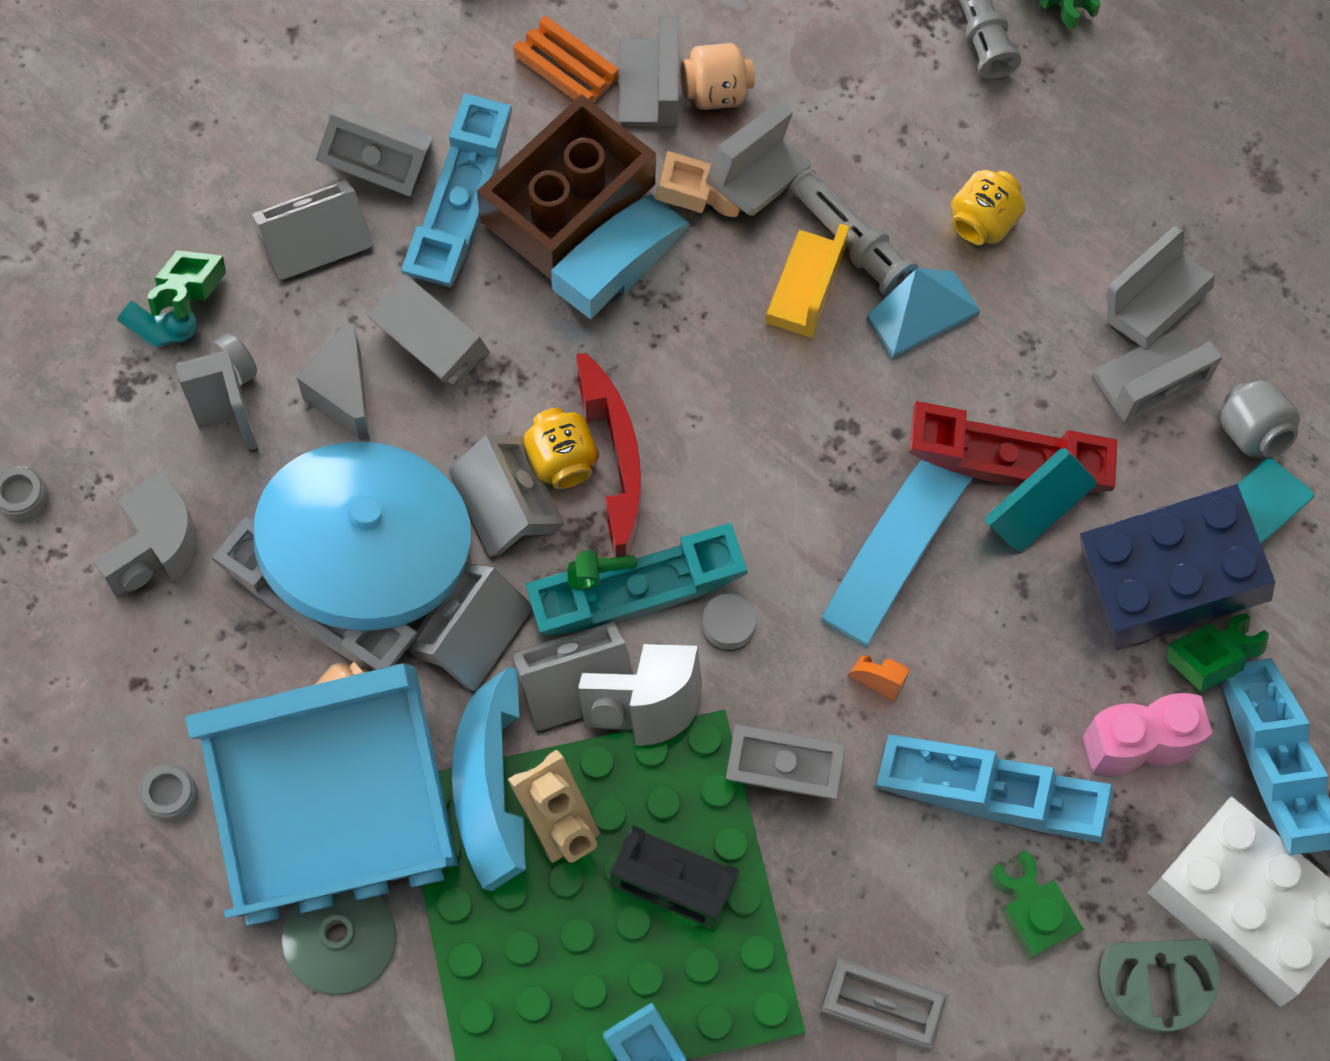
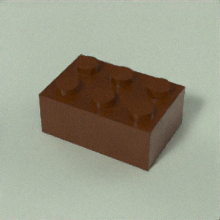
[477,94,656,280]

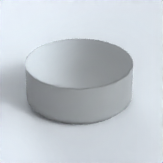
[210,333,257,386]
[0,466,48,522]
[702,593,757,650]
[138,763,198,822]

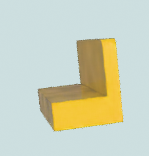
[766,223,850,339]

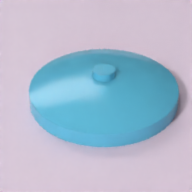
[253,442,471,631]

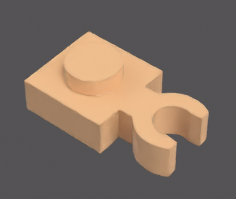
[654,151,740,217]

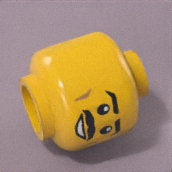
[950,170,1025,245]
[522,408,599,490]

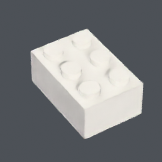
[1147,796,1330,1007]

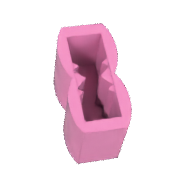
[1082,693,1212,776]

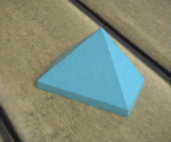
[867,268,980,359]

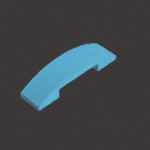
[401,93,512,288]
[821,459,973,648]
[452,666,526,891]

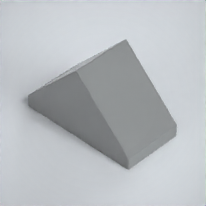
[296,323,370,440]

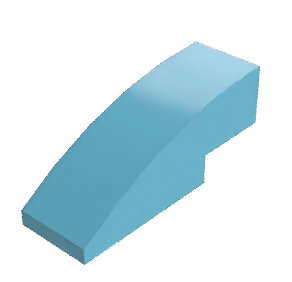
[551,194,689,319]

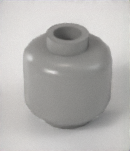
[1220,381,1300,458]

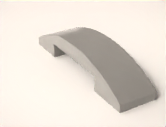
[212,516,418,671]

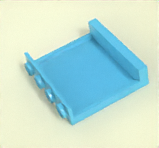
[185,663,458,926]

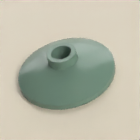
[282,890,396,995]

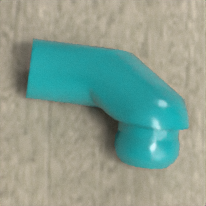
[117,300,196,348]

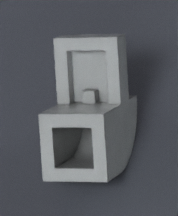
[93,470,197,597]
[578,644,702,746]

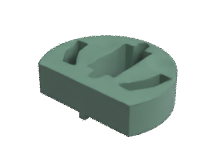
[1100,939,1220,1034]

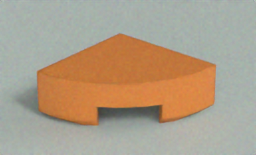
[848,655,910,702]

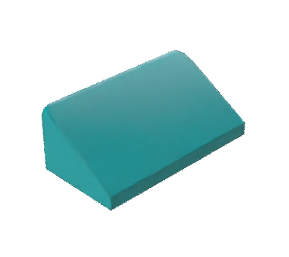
[984,448,1097,552]
[1238,457,1315,544]

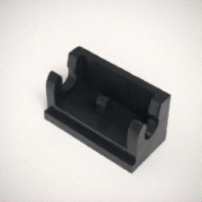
[610,825,740,930]

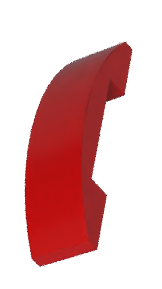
[576,353,641,557]
[909,401,1118,492]

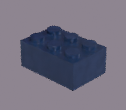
[1080,483,1275,650]

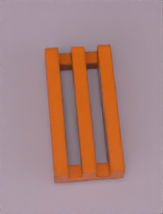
[513,15,619,103]

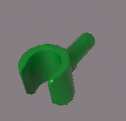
[566,550,637,590]

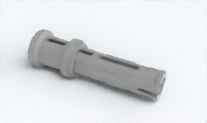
[959,0,1022,80]
[790,168,918,297]

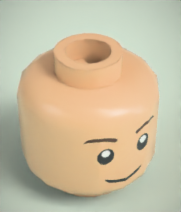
[680,43,755,110]

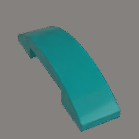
[525,522,748,636]

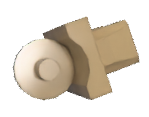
[508,750,600,863]

